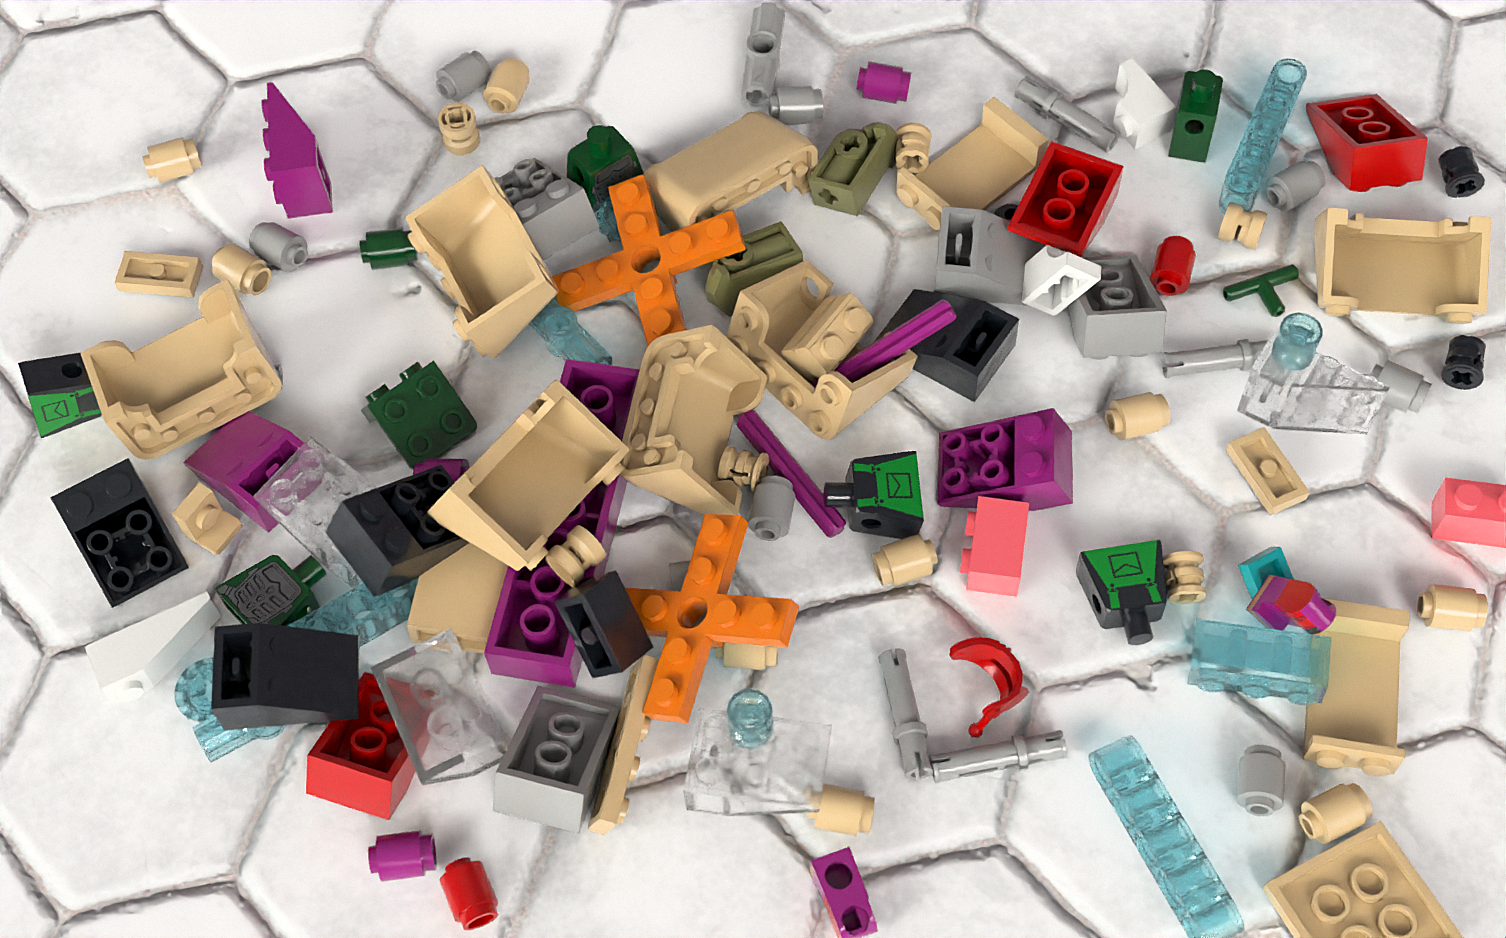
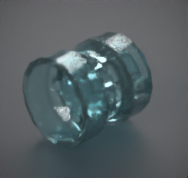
[1272,312,1323,371]
[727,689,774,749]

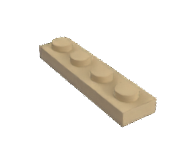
[587,655,659,835]

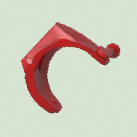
[949,637,1029,738]

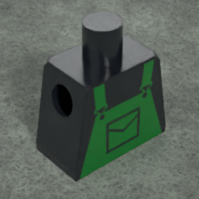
[18,352,102,438]
[823,451,924,539]
[1076,540,1167,645]

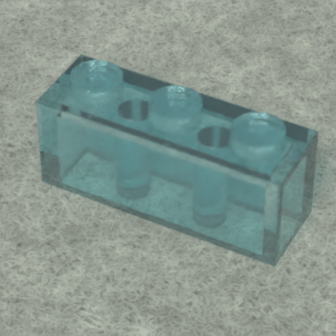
[1187,619,1331,705]

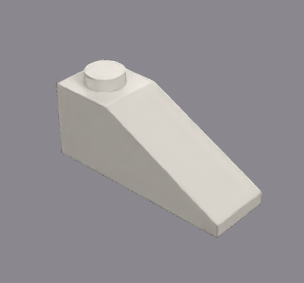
[84,591,221,706]

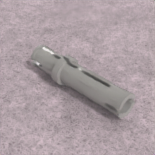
[1014,76,1120,153]
[1161,337,1288,378]
[878,648,933,780]
[929,730,1067,783]

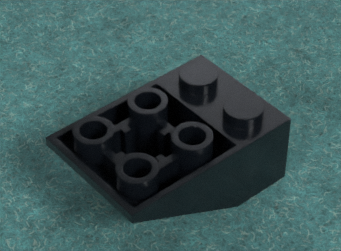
[873,289,1019,402]
[50,458,189,608]
[325,465,470,598]
[211,623,359,731]

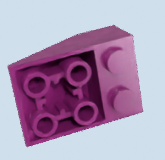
[261,82,333,219]
[937,408,1073,511]
[183,411,328,533]

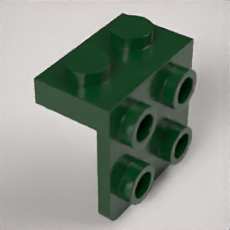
[361,360,477,470]

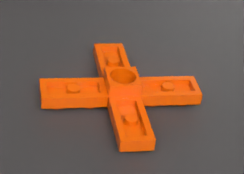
[552,174,746,346]
[625,514,799,724]

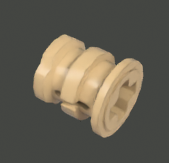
[896,122,932,174]
[718,446,769,493]
[1163,551,1207,604]

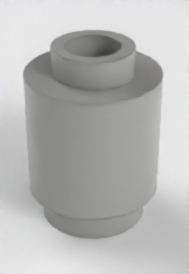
[436,51,491,102]
[768,86,823,125]
[1265,161,1325,212]
[249,222,308,272]
[1365,360,1432,413]
[748,476,796,541]
[1236,745,1286,816]

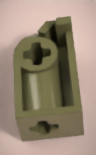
[808,122,898,217]
[705,221,804,317]

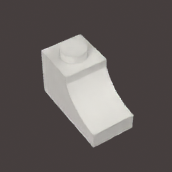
[1113,58,1177,149]
[1021,245,1101,316]

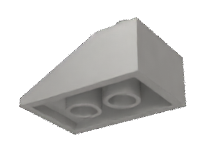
[1068,255,1167,360]
[493,686,621,834]

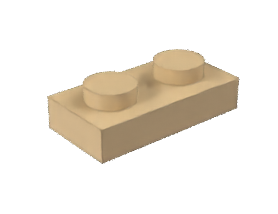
[114,251,203,298]
[1226,427,1310,516]

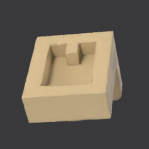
[172,483,243,555]

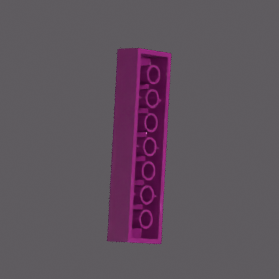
[484,359,640,688]

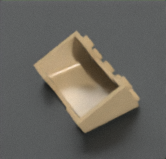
[405,165,559,359]
[726,260,918,440]

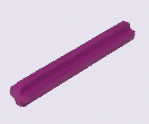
[812,299,956,388]
[737,410,846,538]

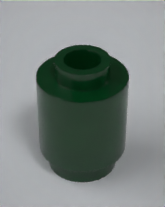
[360,227,418,270]

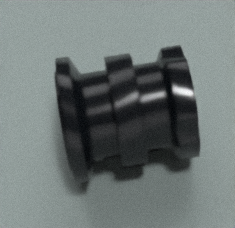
[1438,146,1485,198]
[1441,335,1486,390]

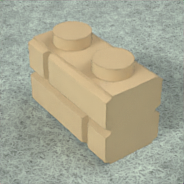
[781,293,874,380]

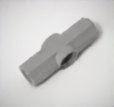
[741,2,785,108]

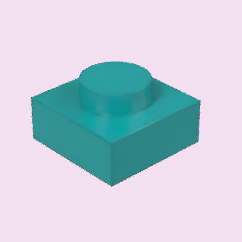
[1238,547,1294,599]

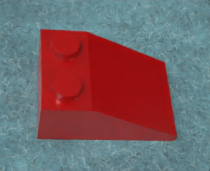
[1306,94,1428,192]
[1007,141,1124,257]
[306,672,445,820]

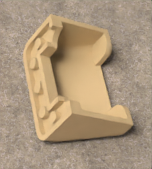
[644,111,818,232]
[1314,208,1491,324]
[80,279,282,460]
[620,324,767,515]
[427,379,630,571]

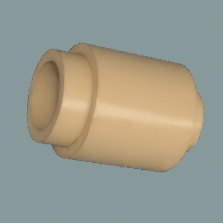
[483,58,530,113]
[142,137,202,183]
[212,243,272,296]
[1105,392,1170,440]
[871,534,938,587]
[1417,584,1488,632]
[716,642,779,670]
[807,783,875,836]
[1299,783,1372,844]

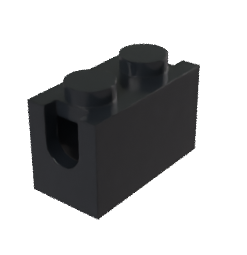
[554,570,653,679]

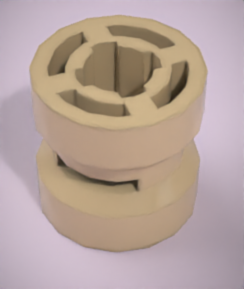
[438,103,480,155]
[1217,202,1268,250]
[545,525,606,586]

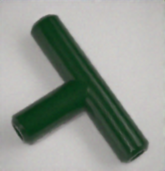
[1223,264,1299,317]

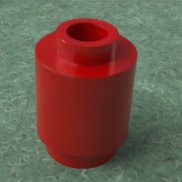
[1150,236,1196,296]
[439,857,498,931]

